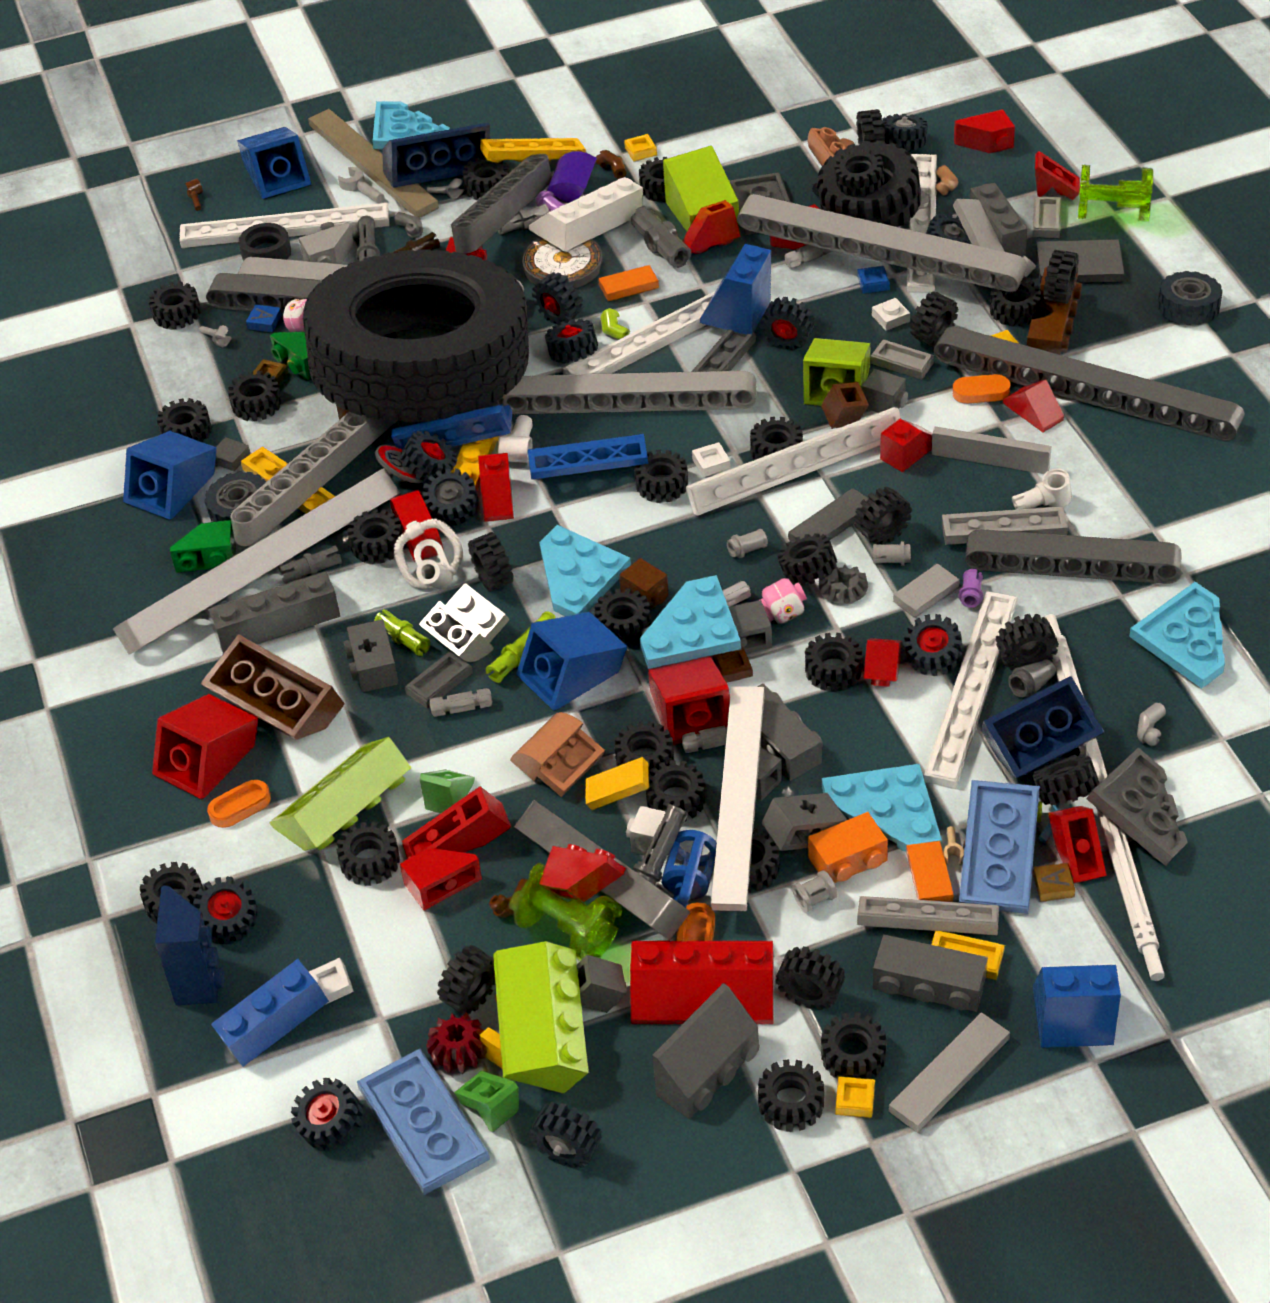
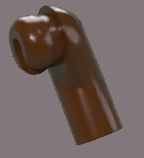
[596,150,627,179]
[489,879,535,918]

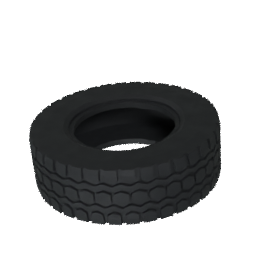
[303,250,529,422]

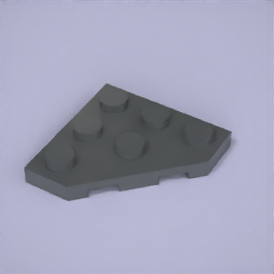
[1086,748,1188,866]

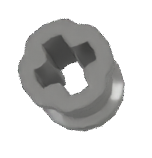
[792,870,837,913]

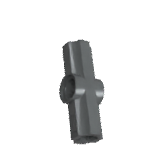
[631,206,691,268]

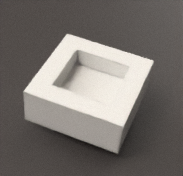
[872,298,910,331]
[692,442,731,477]
[309,958,354,1005]

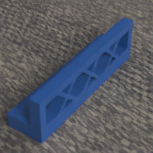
[391,404,512,449]
[528,434,648,480]

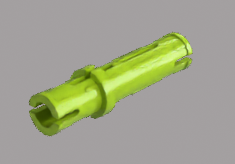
[486,611,556,683]

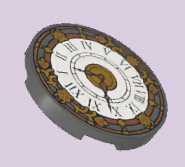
[522,237,603,289]

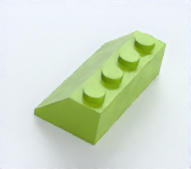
[269,737,412,851]
[493,941,589,1093]

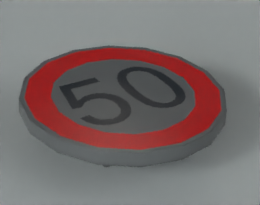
[375,445,424,484]

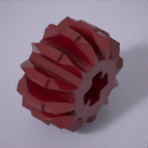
[426,1012,487,1075]

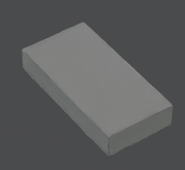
[1033,196,1061,238]
[871,340,934,380]
[893,564,959,618]

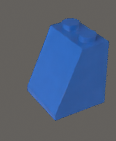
[237,127,311,199]
[700,244,771,335]
[123,431,217,519]
[516,612,628,710]
[1033,965,1121,1048]

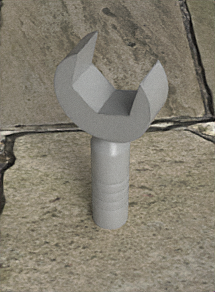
[338,167,384,203]

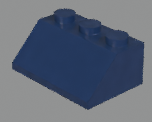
[981,676,1104,779]
[155,886,224,1005]

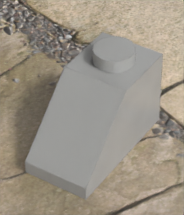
[299,222,354,264]

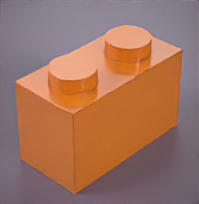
[808,812,888,883]

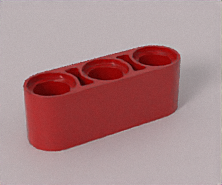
[390,490,444,562]

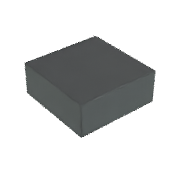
[215,437,251,471]

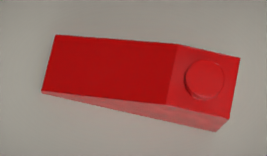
[401,786,511,859]

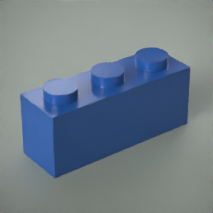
[211,959,329,1067]

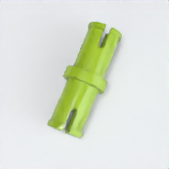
[374,609,431,656]

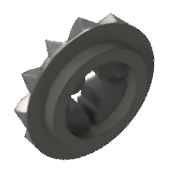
[819,563,868,604]

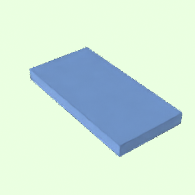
[959,780,1040,914]
[357,1048,490,1195]

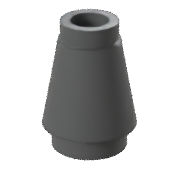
[1008,659,1056,697]

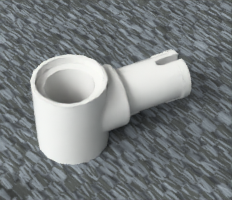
[498,415,533,463]
[1012,468,1072,510]

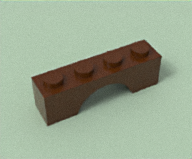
[1027,267,1082,355]

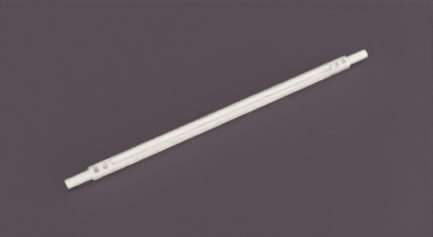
[1045,614,1165,981]

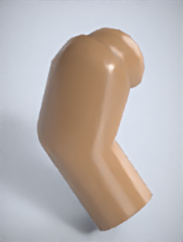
[936,165,958,196]

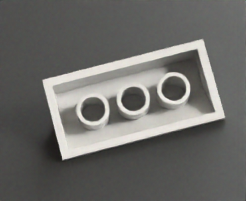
[529,177,643,251]

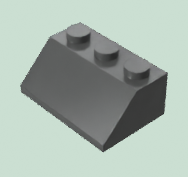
[652,983,760,1119]

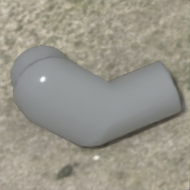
[1137,703,1166,746]

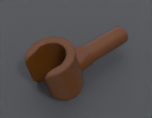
[185,178,203,211]

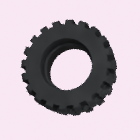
[817,141,921,227]

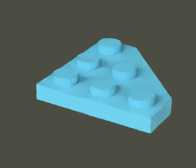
[373,101,450,150]
[539,525,631,616]
[640,575,741,669]
[1129,582,1225,688]
[822,764,942,852]

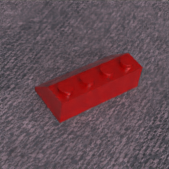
[630,941,774,1024]

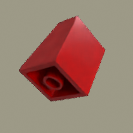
[648,656,730,745]
[152,694,258,799]

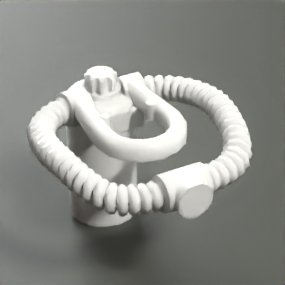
[394,519,463,589]

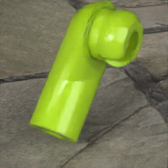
[600,308,630,340]

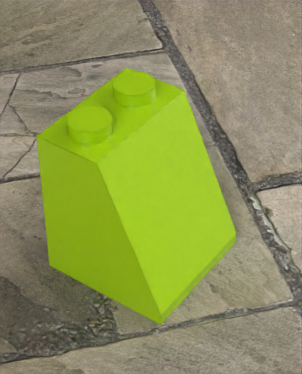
[663,145,739,231]
[803,338,871,406]

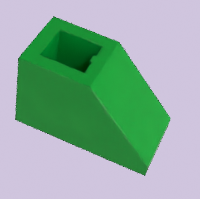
[270,332,311,381]
[170,520,236,572]

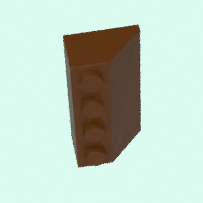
[200,634,345,740]

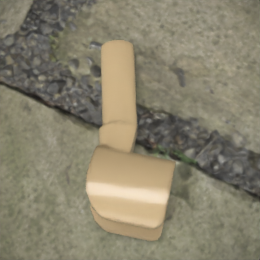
[943,826,964,865]

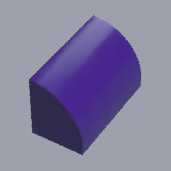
[547,151,597,203]

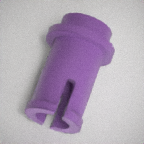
[536,191,565,212]
[958,569,983,608]

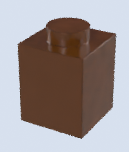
[821,382,869,429]
[619,558,669,611]

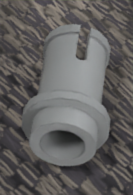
[727,529,768,558]
[873,541,911,566]

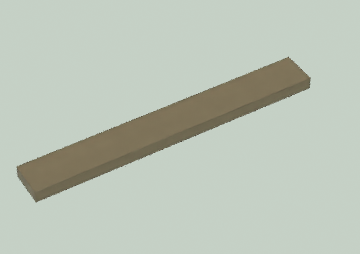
[308,109,439,218]

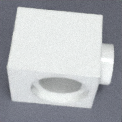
[626,806,680,860]

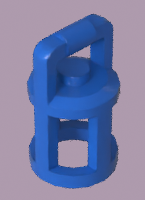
[661,830,717,908]

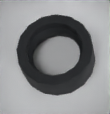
[239,223,291,261]

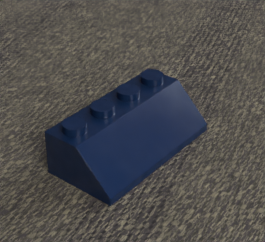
[382,123,490,188]

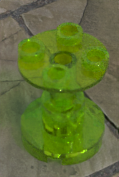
[1078,165,1153,222]
[509,863,622,961]

